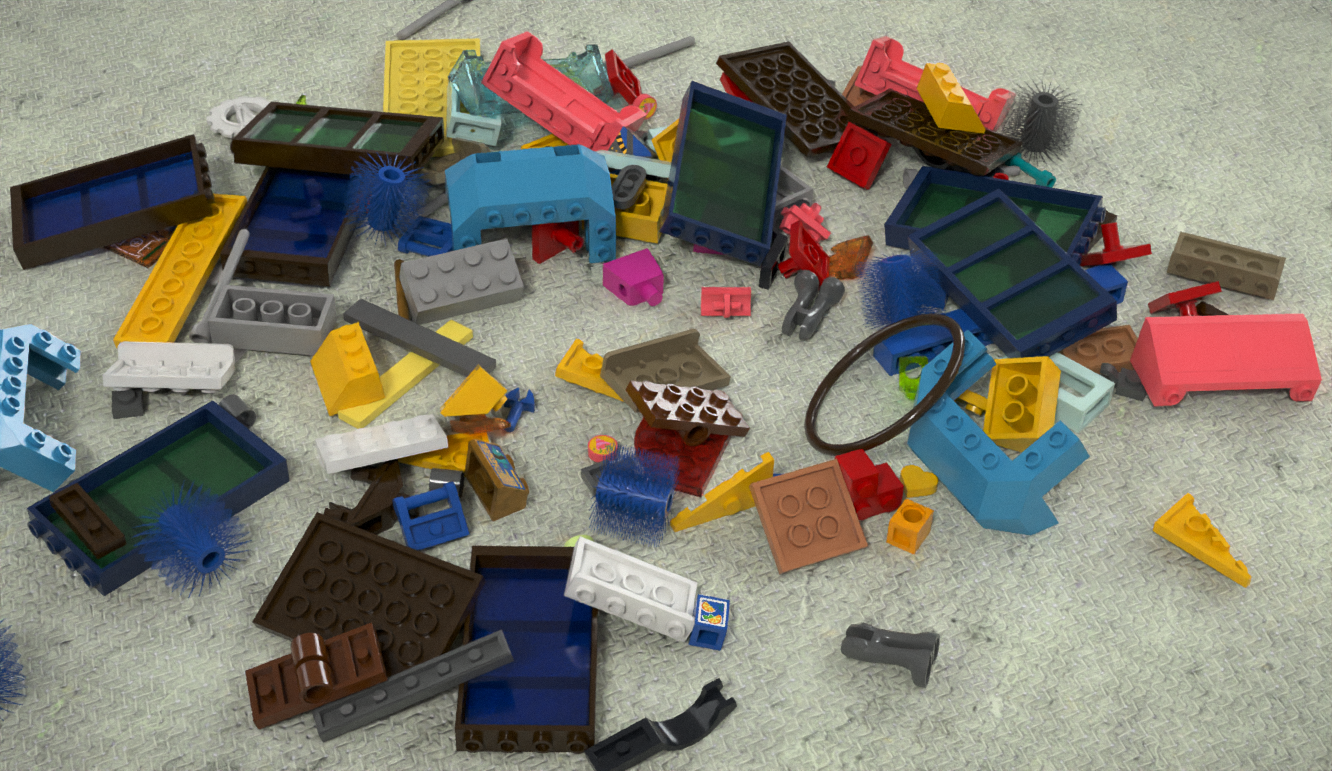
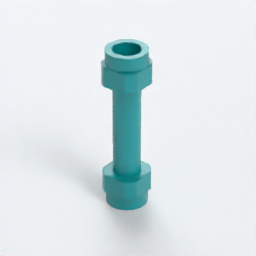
[1005,152,1056,187]

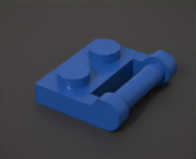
[398,216,453,257]
[392,481,470,551]

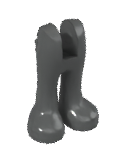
[782,270,845,340]
[841,622,940,688]

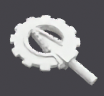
[207,96,274,140]

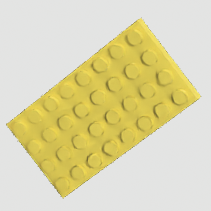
[381,38,482,157]

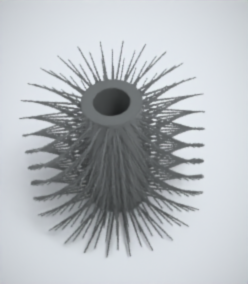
[1001,79,1082,165]

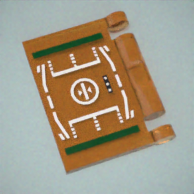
[103,229,173,268]

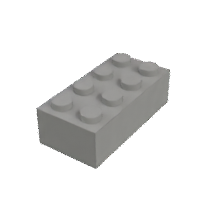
[399,238,524,325]
[208,285,337,356]

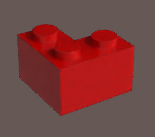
[835,449,904,520]

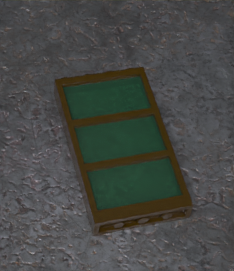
[230,102,444,181]

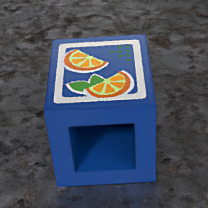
[689,594,730,651]

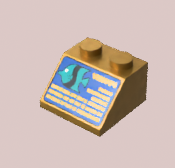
[464,439,529,521]

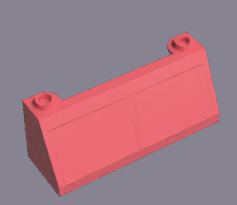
[481,31,647,151]
[854,36,1016,131]
[1130,313,1322,406]

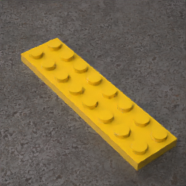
[113,192,247,348]

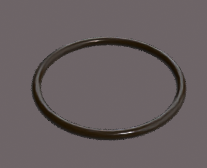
[804,313,965,456]

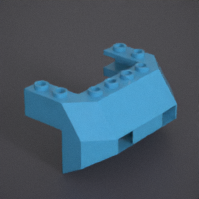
[445,144,616,263]
[0,324,81,492]
[907,330,1090,536]

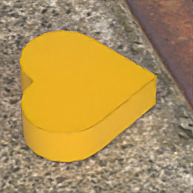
[900,465,938,498]

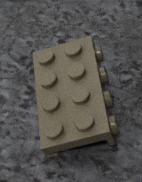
[415,137,491,187]
[1167,231,1286,300]
[600,329,731,413]

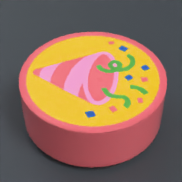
[633,94,657,120]
[588,435,618,462]

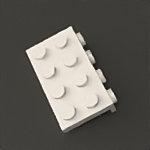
[103,341,235,393]
[315,414,448,474]
[564,536,697,642]

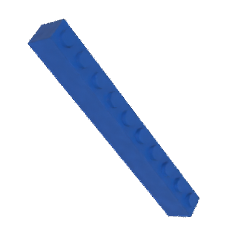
[873,263,1128,376]

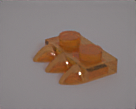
[829,235,873,280]
[450,414,511,435]

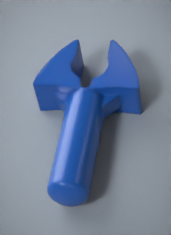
[503,388,535,432]

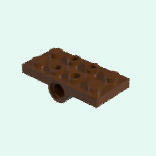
[625,381,750,446]
[245,622,388,730]

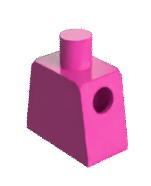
[603,248,664,306]

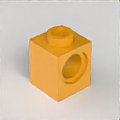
[886,499,934,554]

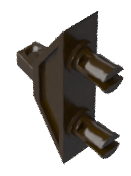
[324,459,423,535]

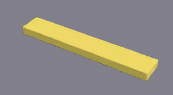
[338,320,473,429]

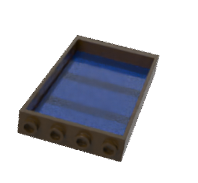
[10,134,215,270]
[220,166,376,287]
[455,546,599,754]

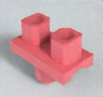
[779,203,831,243]
[701,287,751,318]

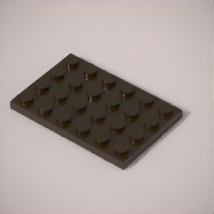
[716,41,878,157]
[847,88,1023,176]
[252,512,486,678]

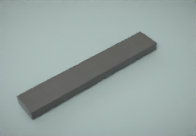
[343,299,496,377]
[312,629,514,742]

